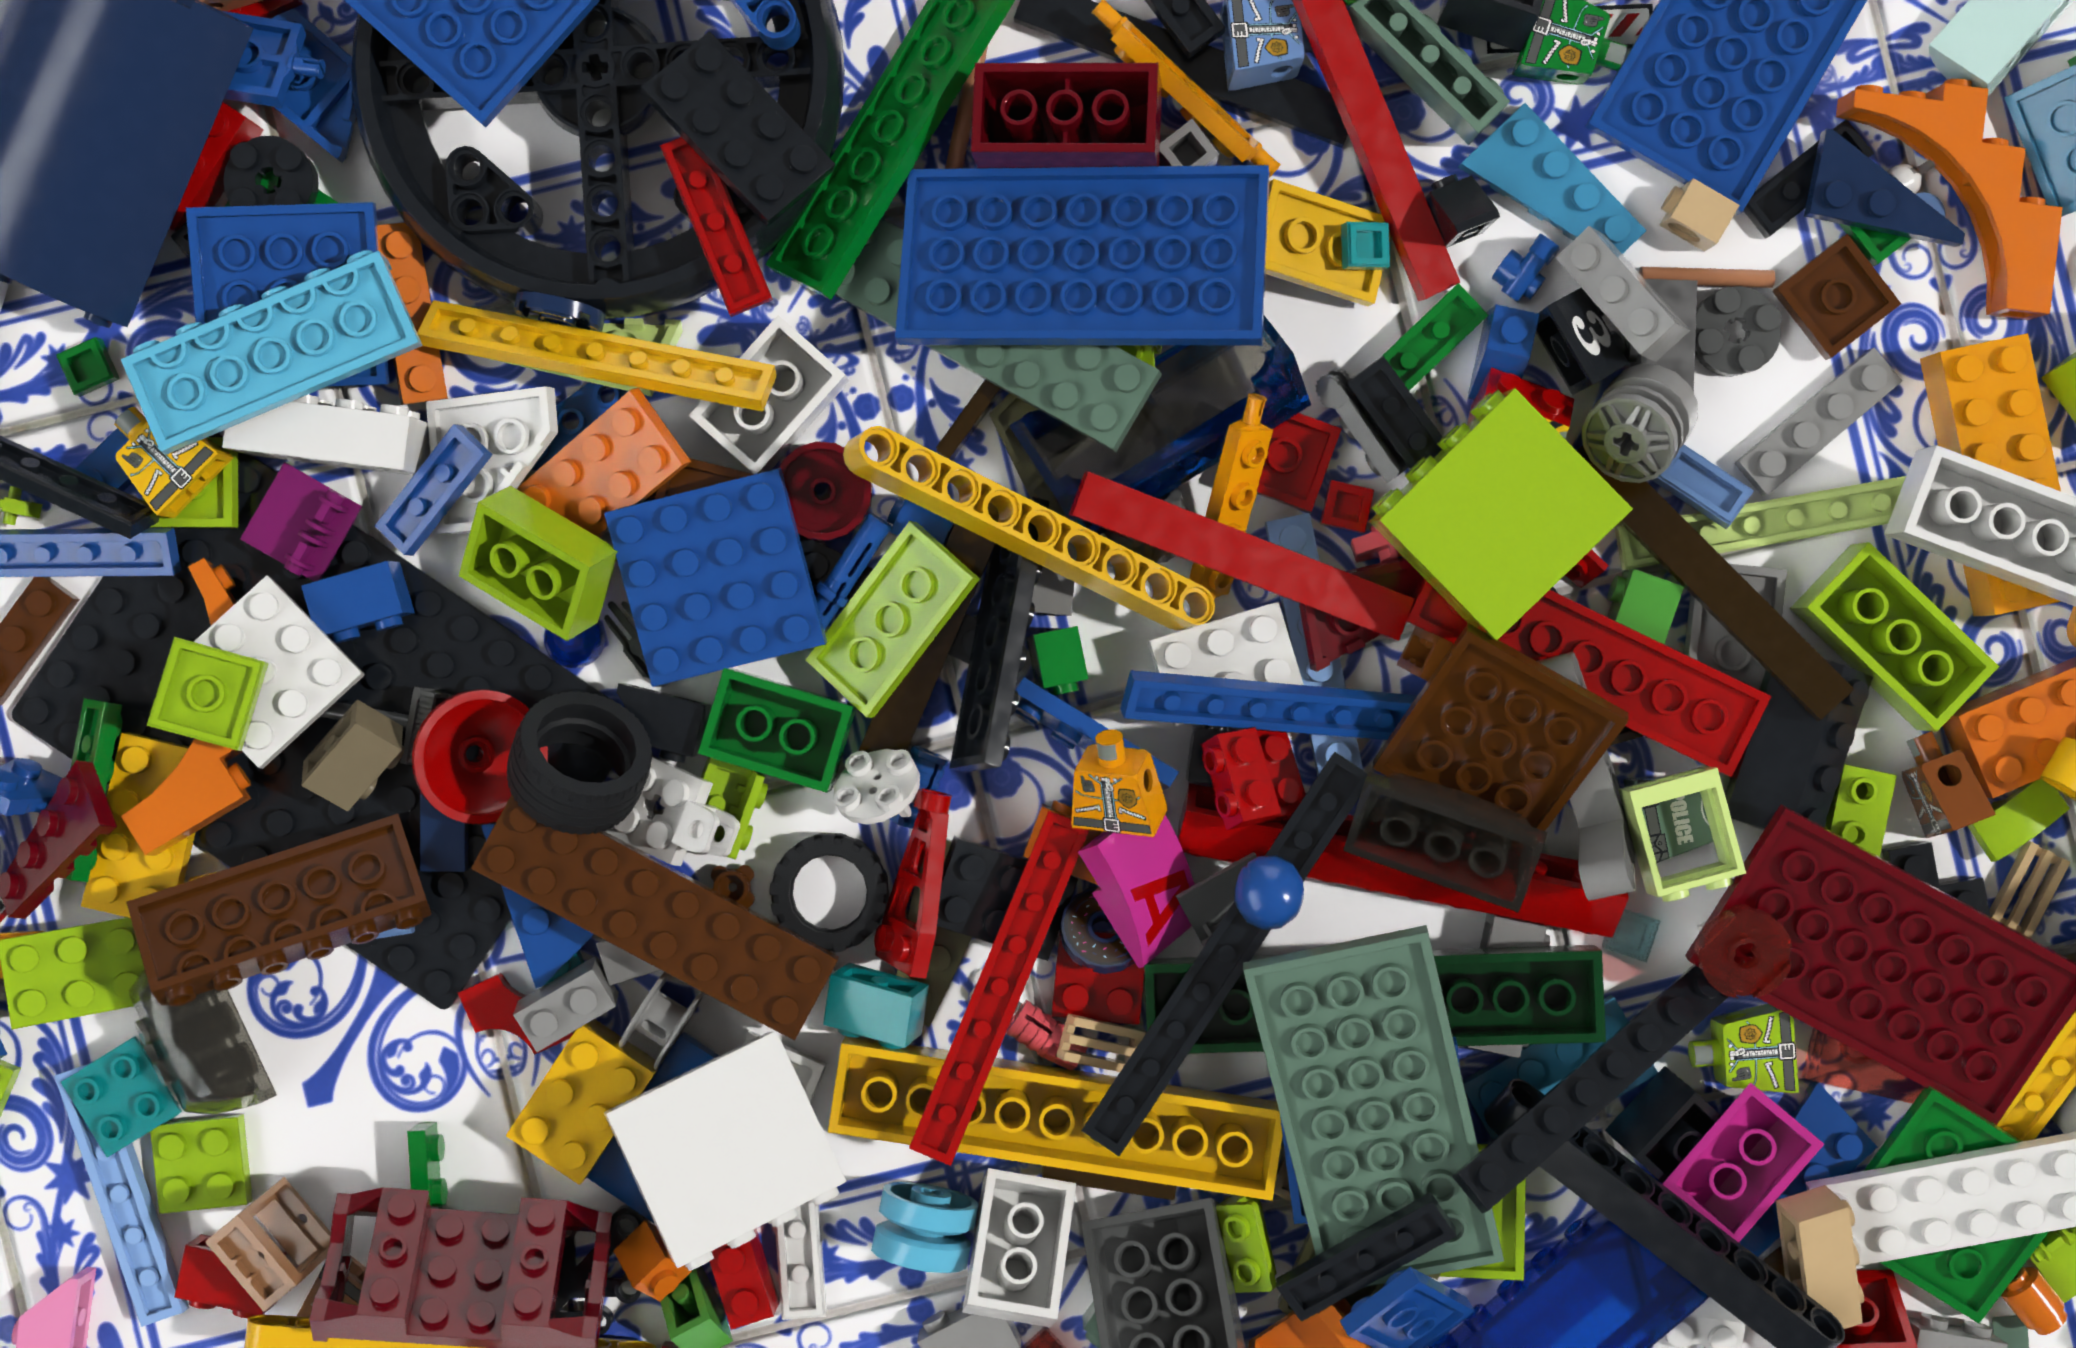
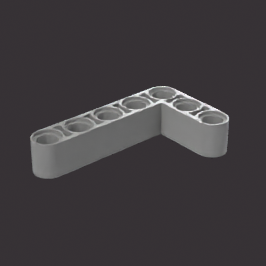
[1537,652,1636,901]

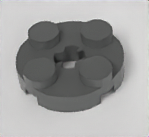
[1695,286,1782,377]

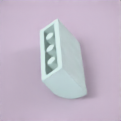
[1929,0,2074,96]

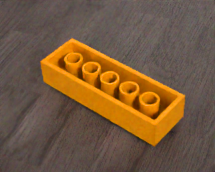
[1920,333,2062,617]

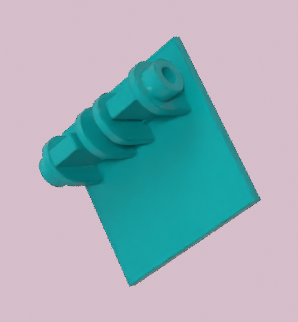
[61,1036,182,1158]

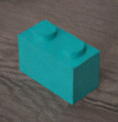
[823,962,929,1049]

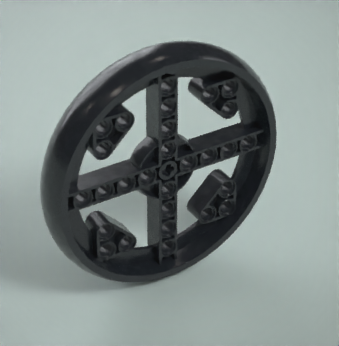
[351,0,845,319]

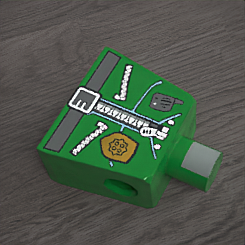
[1512,0,1627,85]

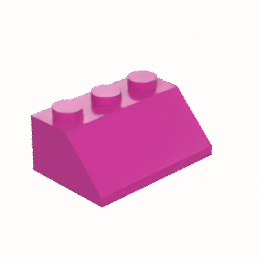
[1662,1082,1824,1242]

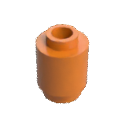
[2001,1267,2067,1335]

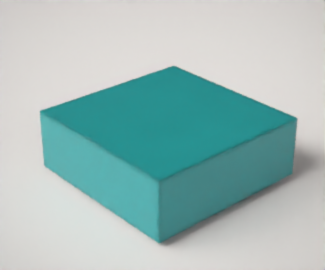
[1341,222,1390,270]

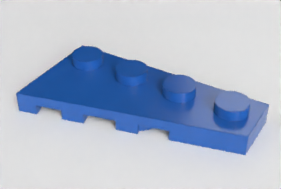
[1739,1079,1878,1257]

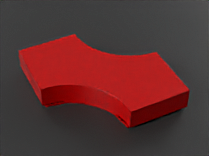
[457,973,576,1055]

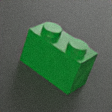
[1026,626,1088,695]

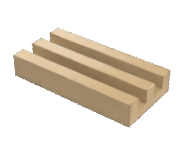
[1989,841,2071,938]
[1056,1013,1146,1072]

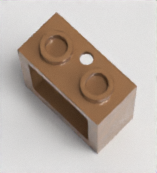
[205,1177,331,1312]

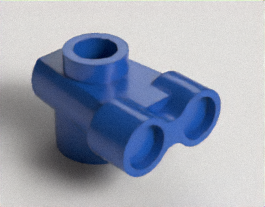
[1492,233,1560,303]

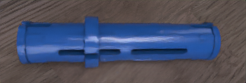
[815,512,893,631]

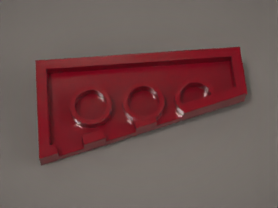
[1299,557,1424,672]
[0,760,117,919]

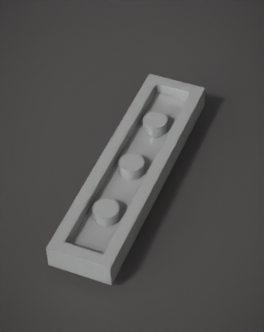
[1734,347,1903,497]

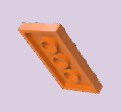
[517,388,691,538]

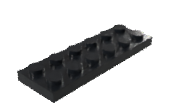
[949,496,1050,772]

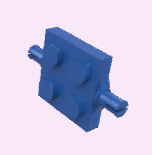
[222,11,326,108]

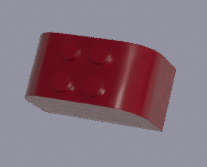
[971,63,1162,168]

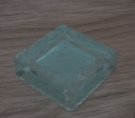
[1601,909,1661,963]

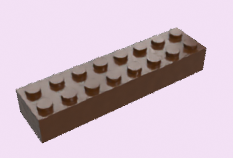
[471,794,839,1041]

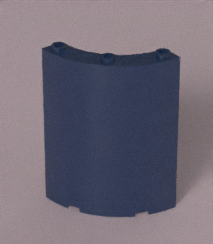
[0,0,253,328]

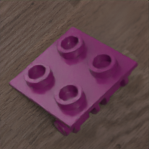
[240,462,363,582]

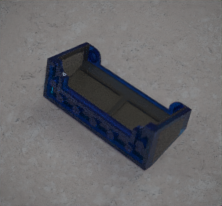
[1009,315,1311,535]

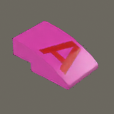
[1078,814,1195,968]

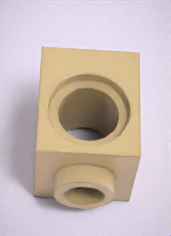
[1659,178,1740,252]

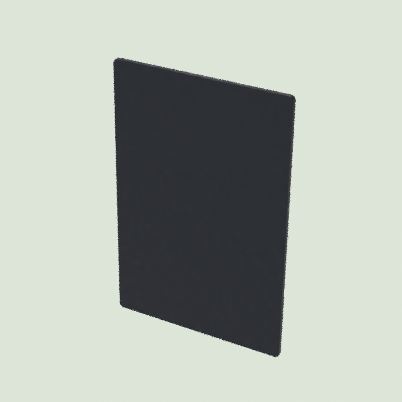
[12,433,623,1010]

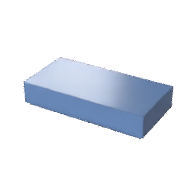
[1652,445,1754,529]

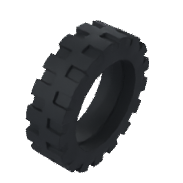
[769,833,889,953]

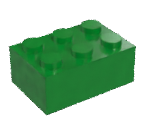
[698,668,857,793]

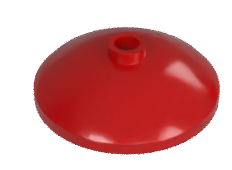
[412,689,548,824]

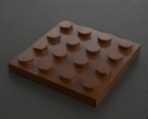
[1372,623,1629,854]

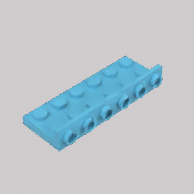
[120,250,423,455]

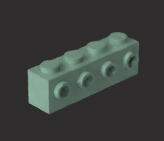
[1348,0,1510,145]

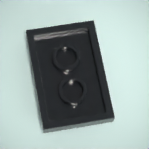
[937,835,1079,961]

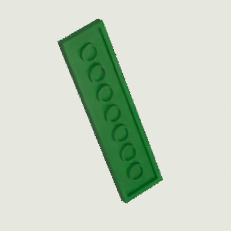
[765,0,1015,300]

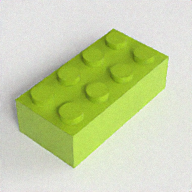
[1789,542,2000,732]

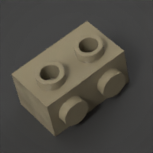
[301,699,405,811]

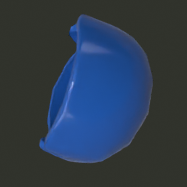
[1234,855,1304,930]

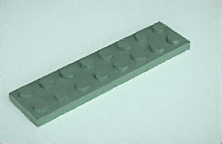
[835,218,1162,453]

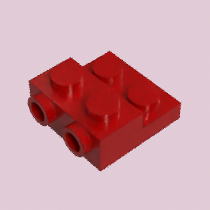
[1201,727,1306,831]

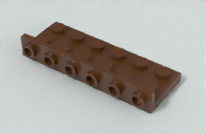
[126,814,432,1006]

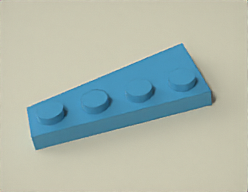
[1458,103,1647,254]

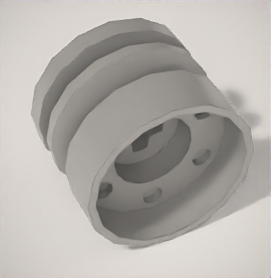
[1582,364,1698,483]

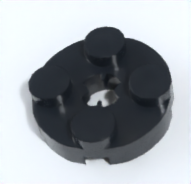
[224,136,319,206]

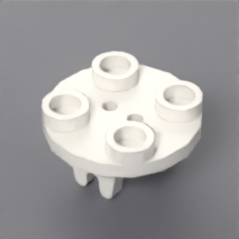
[833,749,920,825]

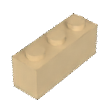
[1776,1185,1864,1329]

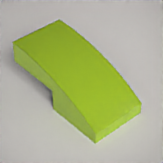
[1967,779,2070,862]

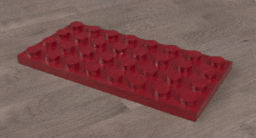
[1685,804,2076,1125]

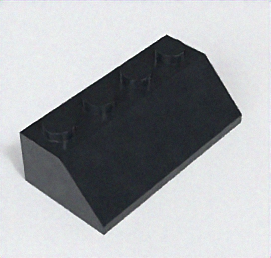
[1725,659,1873,830]

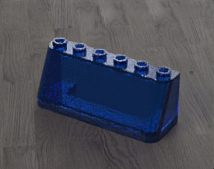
[1429,1211,1709,1348]

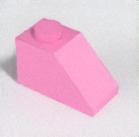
[12,1267,96,1348]

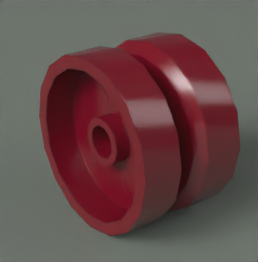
[779,441,873,540]

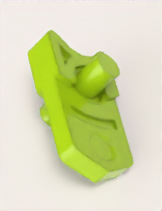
[0,486,43,526]

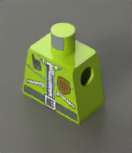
[1688,1003,1799,1093]

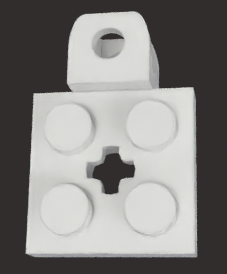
[605,755,740,866]

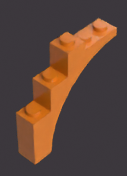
[1836,79,2063,320]
[121,558,251,856]

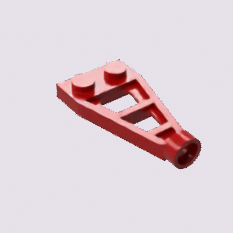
[874,788,952,979]

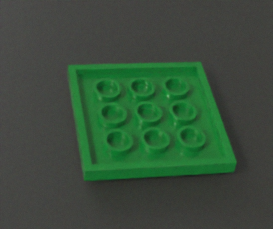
[1864,1086,2048,1323]

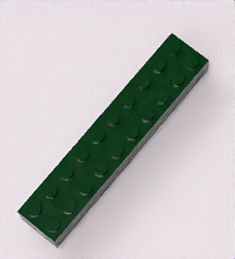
[1144,945,1606,1054]

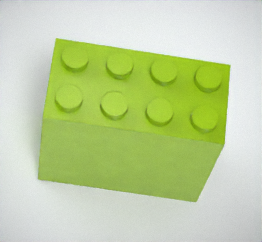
[1369,388,1633,640]

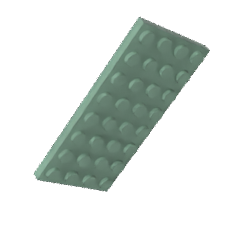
[1243,925,1504,1287]

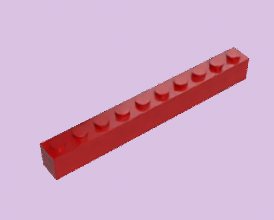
[1177,783,1629,938]

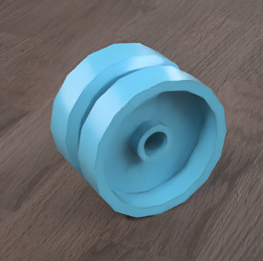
[871,1182,979,1273]

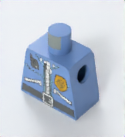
[1220,0,1313,91]

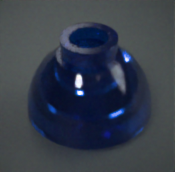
[543,620,605,668]

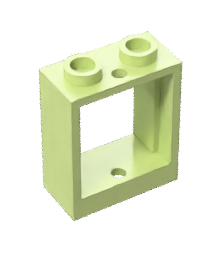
[1618,766,1746,902]

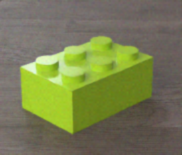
[458,486,618,641]

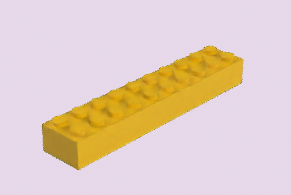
[828,1036,1283,1201]

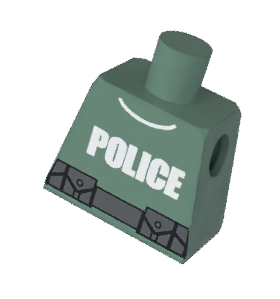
[1623,777,1726,863]

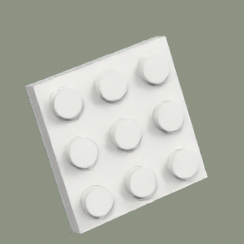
[163,575,365,769]

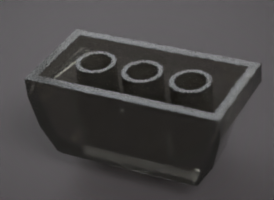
[1343,771,1548,913]
[129,968,277,1115]

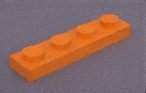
[377,222,448,405]

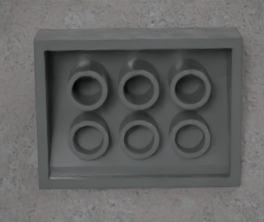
[1081,1198,1245,1348]

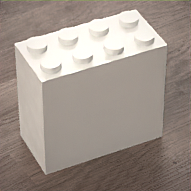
[604,1031,847,1271]

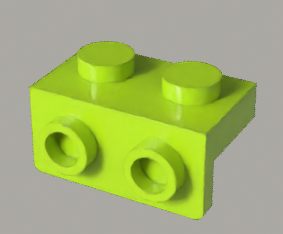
[701,757,768,860]
[1216,1195,1277,1293]

